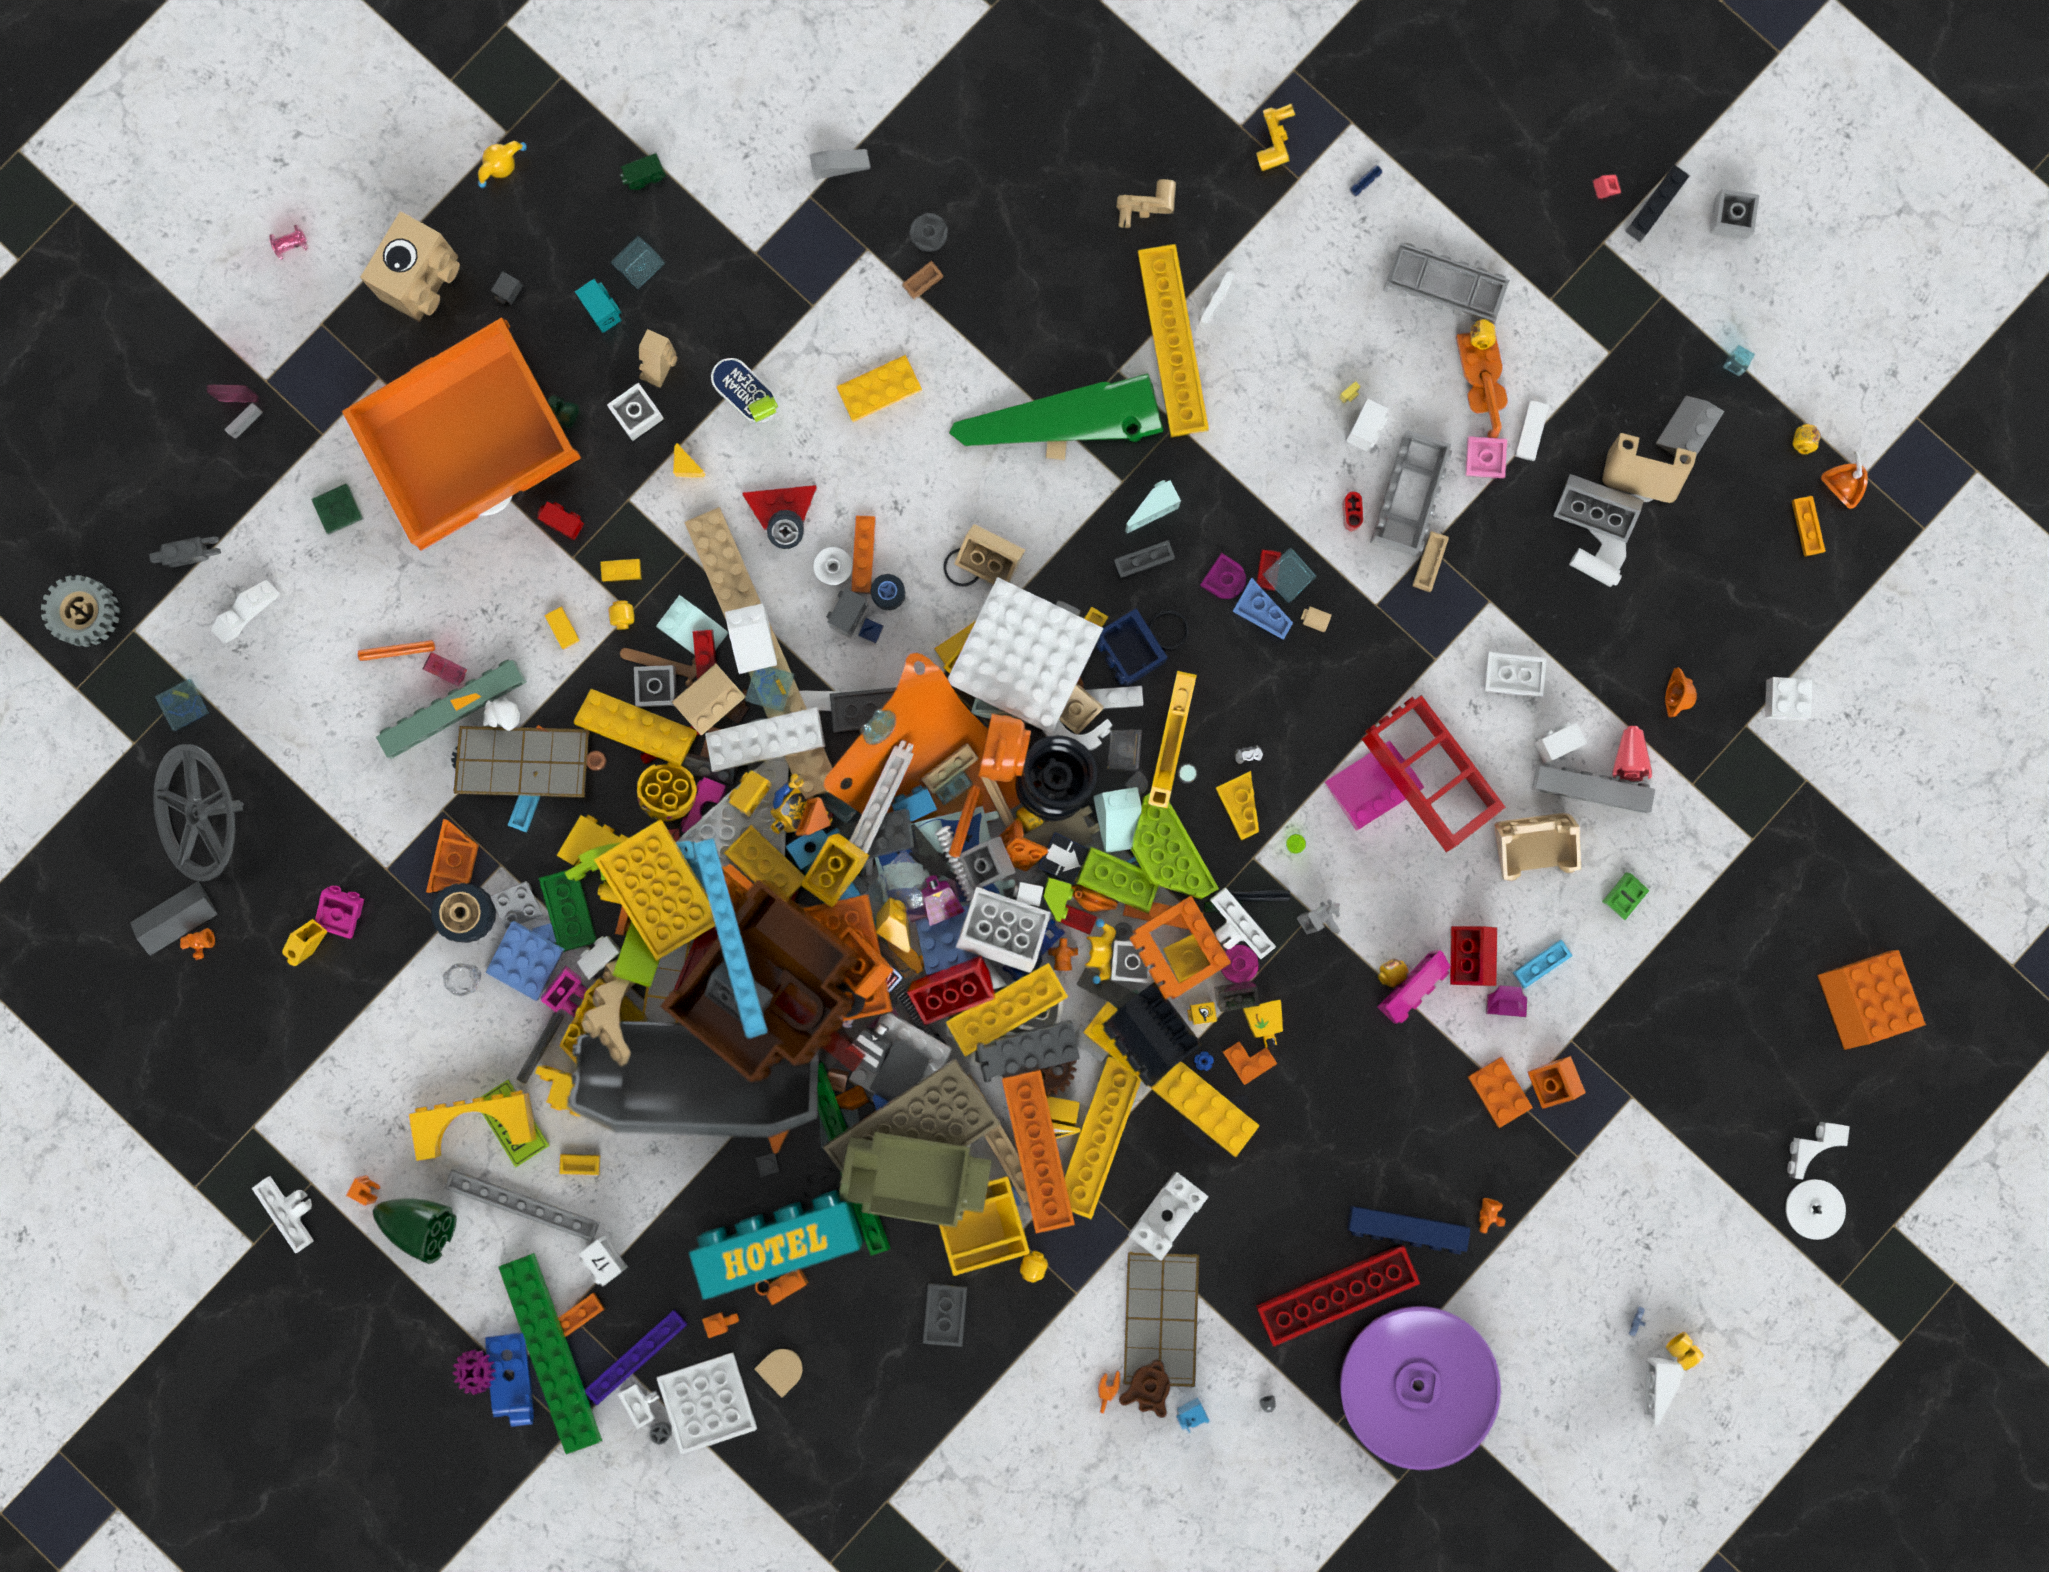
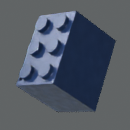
[1096,609,1168,687]

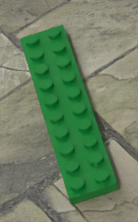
[498,1253,603,1454]

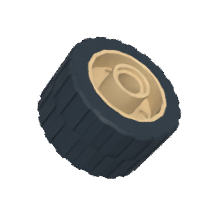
[431,883,496,943]

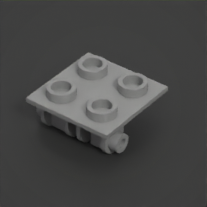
[490,881,543,930]

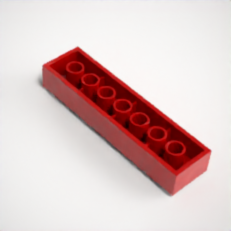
[1256,1244,1420,1346]

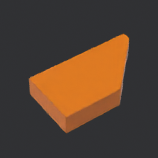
[836,1085,870,1111]

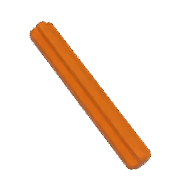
[357,640,435,661]
[949,785,981,858]

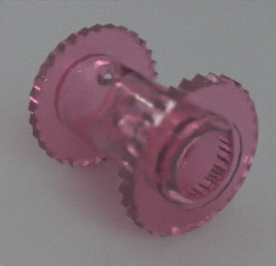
[269,225,308,260]

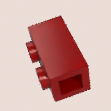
[538,501,584,540]

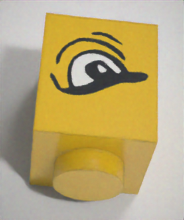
[1187,1002,1217,1025]

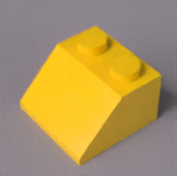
[728,770,772,818]
[876,897,911,953]

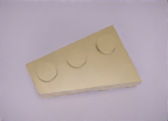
[639,329,677,388]

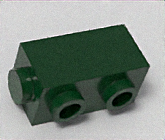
[620,153,666,190]

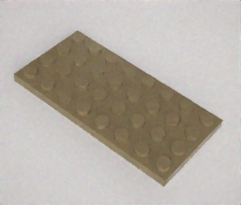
[823,1059,1000,1174]

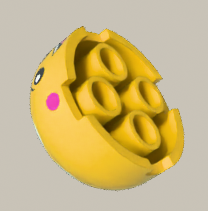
[637,762,697,822]

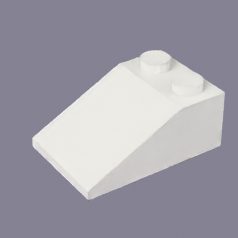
[725,603,777,674]
[1644,1358,1684,1425]

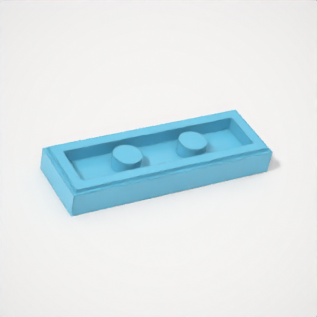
[1512,940,1573,989]

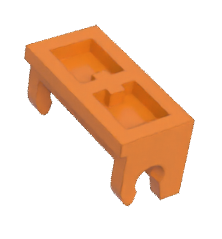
[346,1175,381,1206]

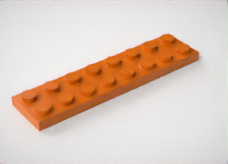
[1002,1069,1075,1233]

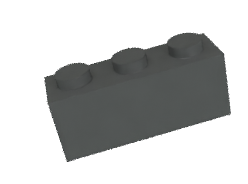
[704,960,773,1024]

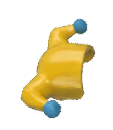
[478,141,527,188]
[1085,919,1116,984]

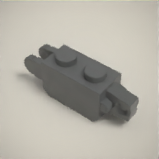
[149,537,221,567]

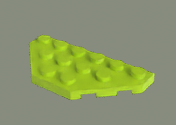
[1131,794,1219,899]

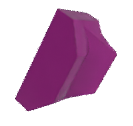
[1486,985,1527,1017]

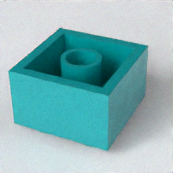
[575,279,622,333]

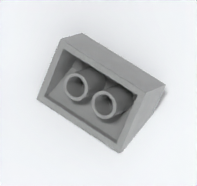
[1656,396,1724,462]

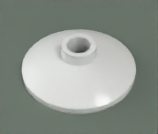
[814,547,852,585]

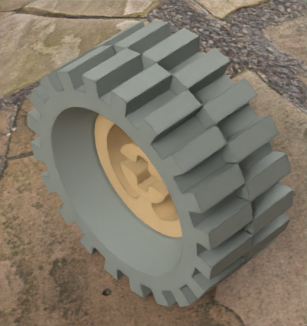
[41,575,120,647]

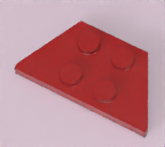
[742,485,817,530]

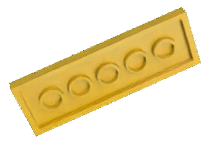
[574,689,697,766]
[946,963,1068,1056]

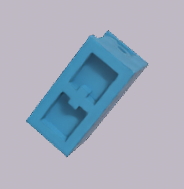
[891,785,937,822]
[1176,1397,1210,1433]

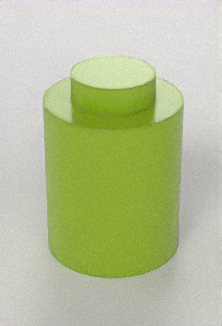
[747,395,778,423]

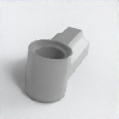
[1075,1025,1108,1062]

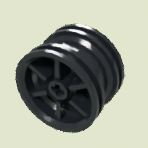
[1015,735,1097,822]

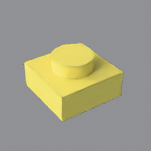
[1339,381,1361,403]

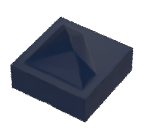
[858,618,884,644]

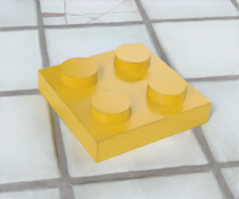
[1163,934,1209,983]

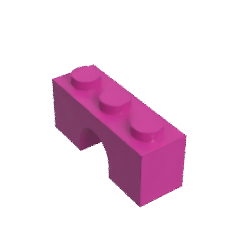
[681,777,728,833]

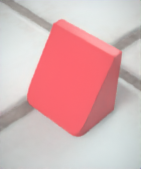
[1593,175,1621,198]

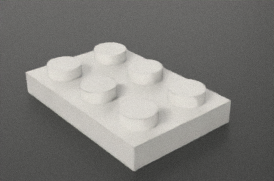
[1484,652,1547,697]

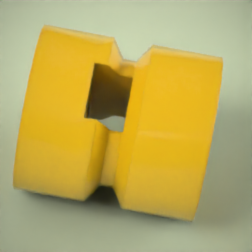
[1666,1332,1704,1370]

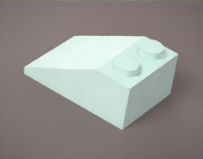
[1125,480,1181,534]
[657,595,729,655]
[1093,787,1141,853]

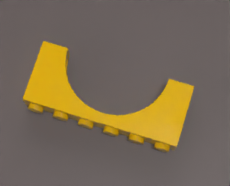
[557,815,629,866]
[409,1090,537,1161]

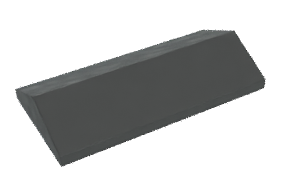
[130,881,218,956]

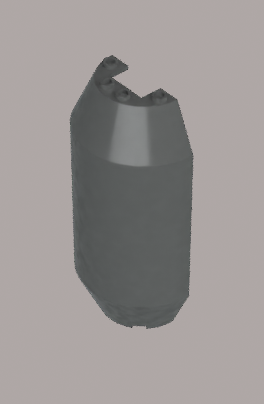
[567,1021,819,1137]

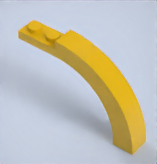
[1148,671,1197,808]

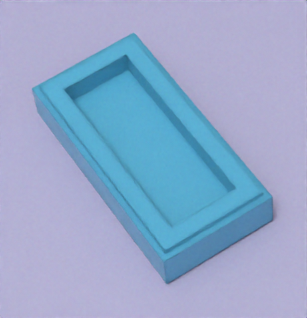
[507,795,540,832]

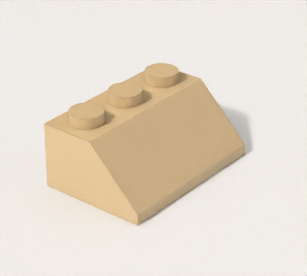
[954,524,1025,584]
[672,664,745,736]

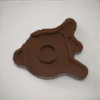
[1119,1360,1170,1418]

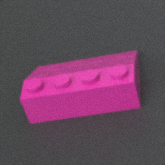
[1324,741,1425,831]
[1377,950,1451,1024]

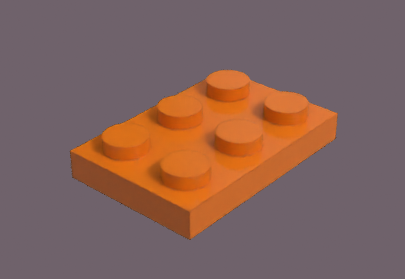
[1468,1057,1533,1128]

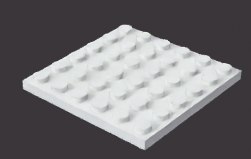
[948,577,1103,734]

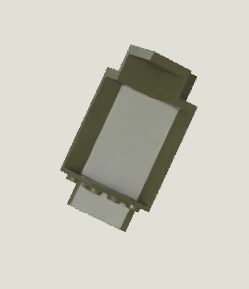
[839,1132,992,1228]

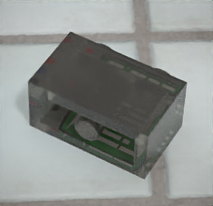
[1214,980,1260,1012]

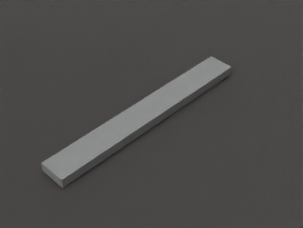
[444,1169,600,1242]

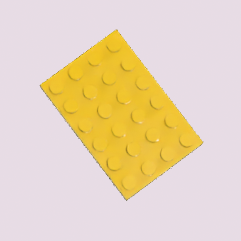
[594,819,716,961]

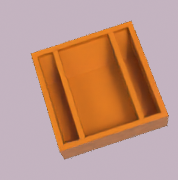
[1817,950,1926,1050]

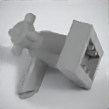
[1297,900,1341,934]

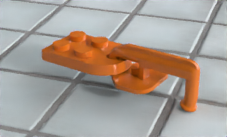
[1456,333,1508,438]

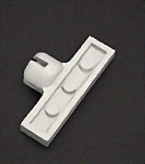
[1210,887,1276,959]
[252,1176,314,1253]

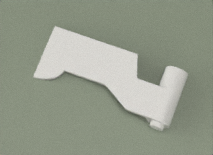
[1569,488,1653,587]

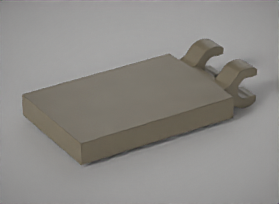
[1023,806,1100,864]

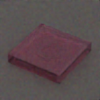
[207,385,258,402]

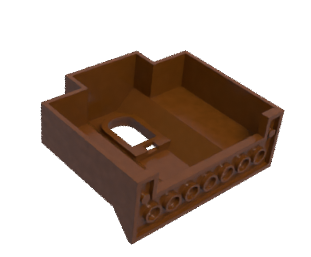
[660,879,859,1082]

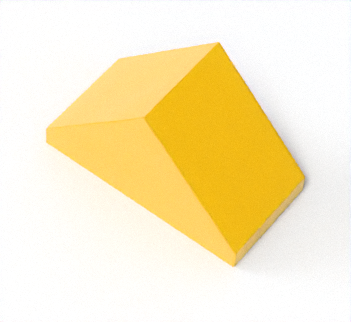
[673,443,705,478]

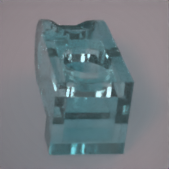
[935,771,974,805]

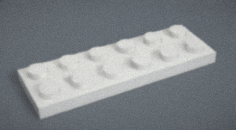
[705,707,825,772]

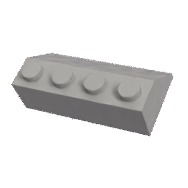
[1554,474,1644,543]

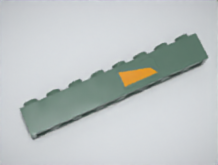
[376,659,527,759]

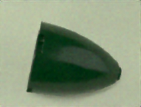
[372,1198,457,1264]

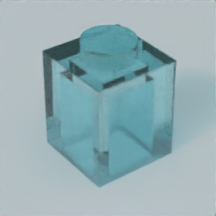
[1723,345,1755,376]

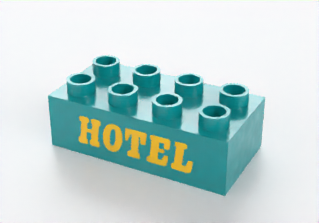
[689,1189,864,1299]

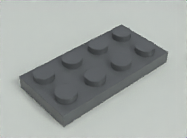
[836,809,914,859]

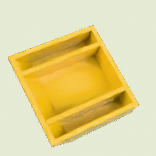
[939,1176,1030,1276]

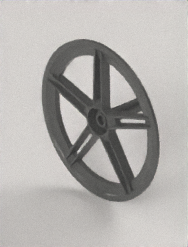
[153,744,244,881]

